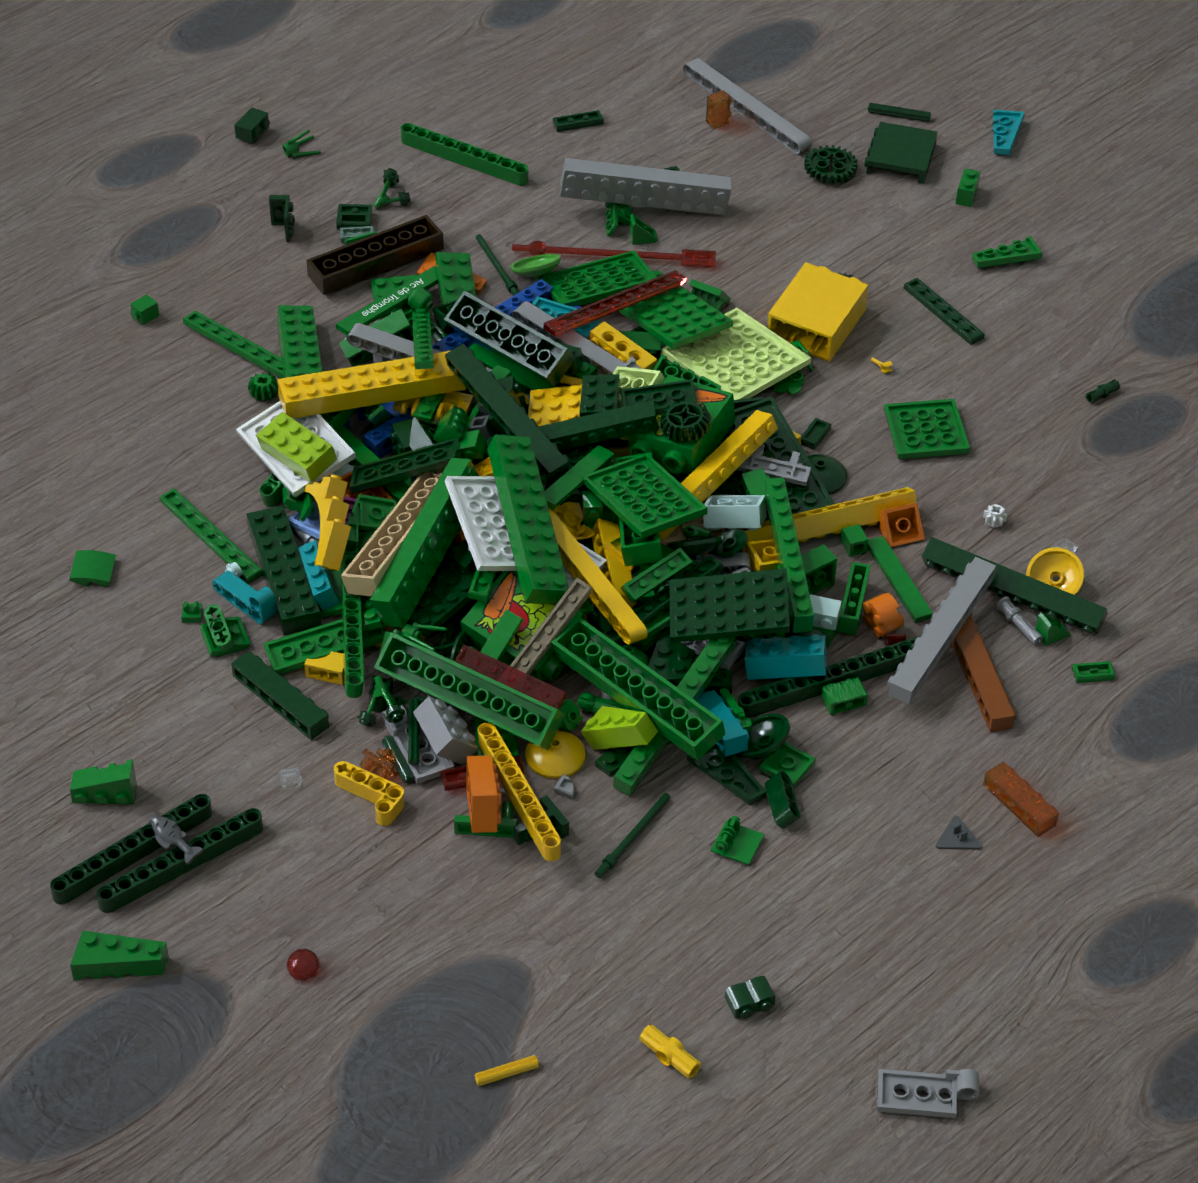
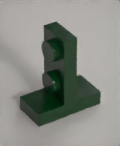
[514,795,569,845]

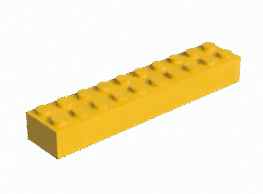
[278,351,466,418]

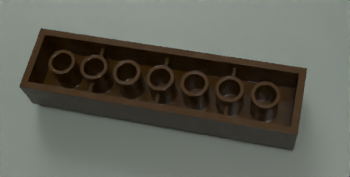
[306,215,444,295]

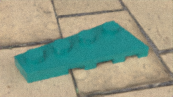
[993,109,1025,155]

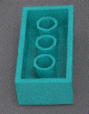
[745,634,827,680]

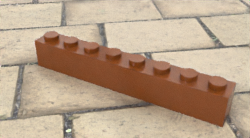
[951,613,1016,732]

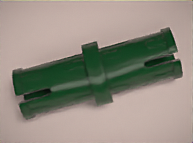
[1086,379,1120,403]

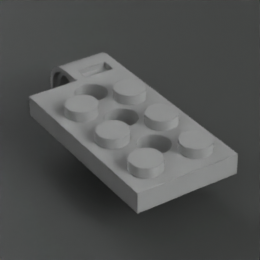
[382,705,455,784]
[877,1069,979,1118]

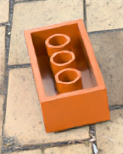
[466,755,501,833]

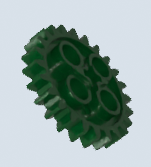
[804,145,858,184]

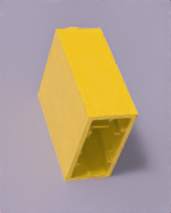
[767,262,868,362]

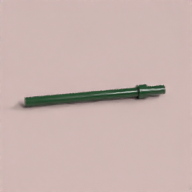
[476,234,519,296]
[594,793,671,878]

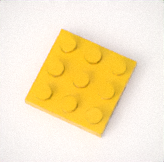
[528,385,582,426]

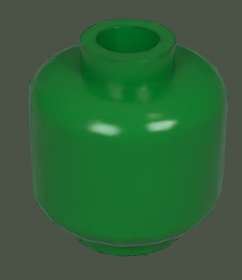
[407,287,434,311]

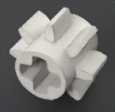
[983,504,1007,527]

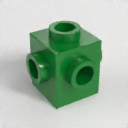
[554,699,583,732]

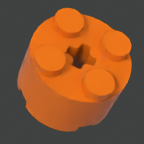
[862,593,904,638]

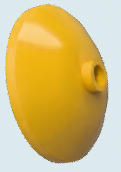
[1026,547,1084,595]
[525,730,586,779]

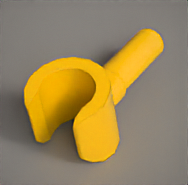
[871,357,893,373]

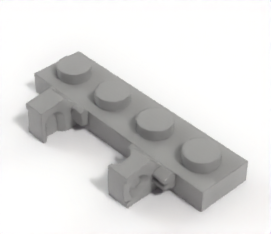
[736,444,811,486]

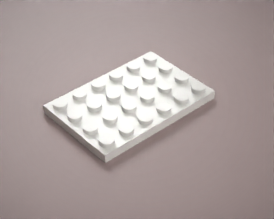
[236,401,356,497]
[445,476,517,571]

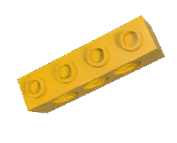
[589,321,657,370]

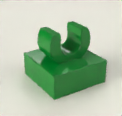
[181,601,203,623]

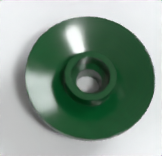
[712,529,748,557]

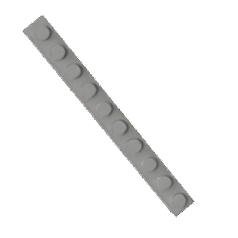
[887,557,996,705]

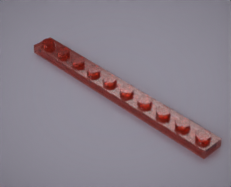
[543,270,687,337]

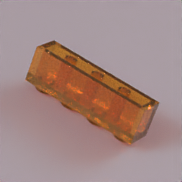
[983,761,1059,837]

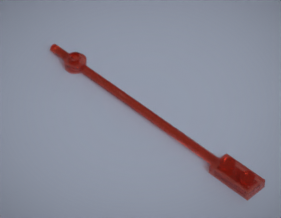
[512,241,716,267]

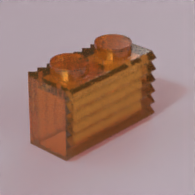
[706,90,732,129]

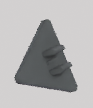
[936,816,982,850]

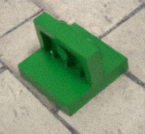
[689,279,731,312]

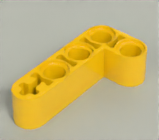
[334,761,405,826]

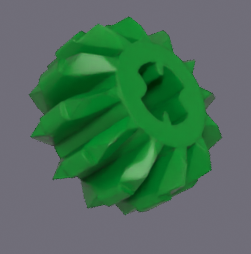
[248,372,278,401]

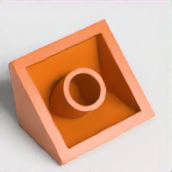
[879,503,925,547]

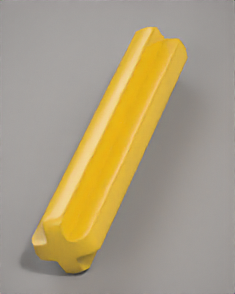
[475,1055,539,1086]

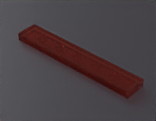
[455,644,567,710]

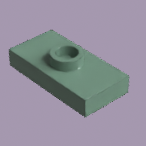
[340,226,374,243]

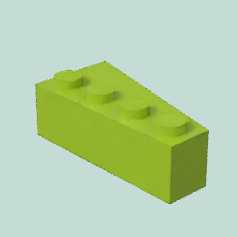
[581,706,658,750]

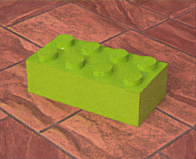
[256,412,338,483]

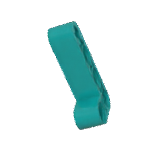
[212,571,277,624]

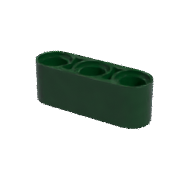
[765,771,801,829]

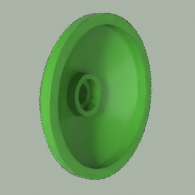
[510,254,561,279]

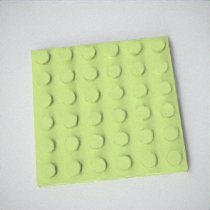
[661,308,811,400]

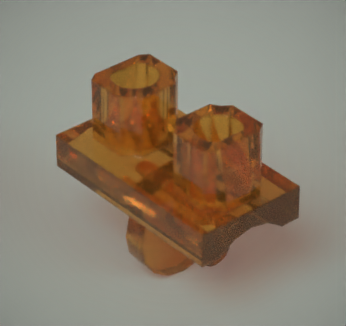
[360,747,398,780]

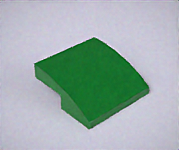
[69,550,116,587]
[200,617,251,657]

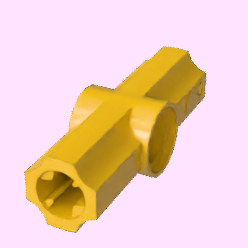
[639,1025,701,1079]

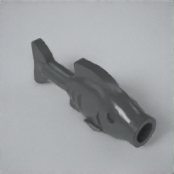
[149,814,203,865]

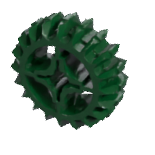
[660,400,711,444]

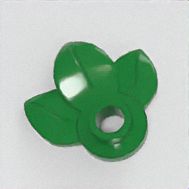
[773,371,805,395]

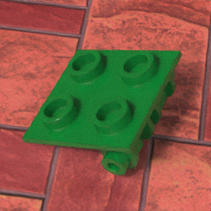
[710,816,764,865]

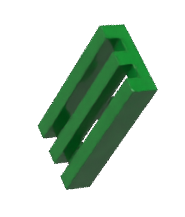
[1072,661,1115,683]

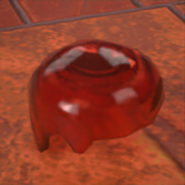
[286,949,321,980]

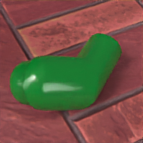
[683,525,712,538]

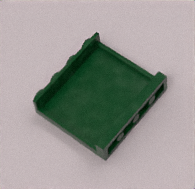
[864,122,938,184]

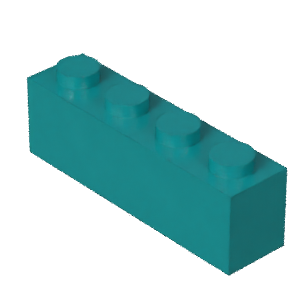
[298,540,340,611]
[697,690,749,757]

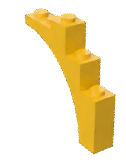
[304,474,351,571]

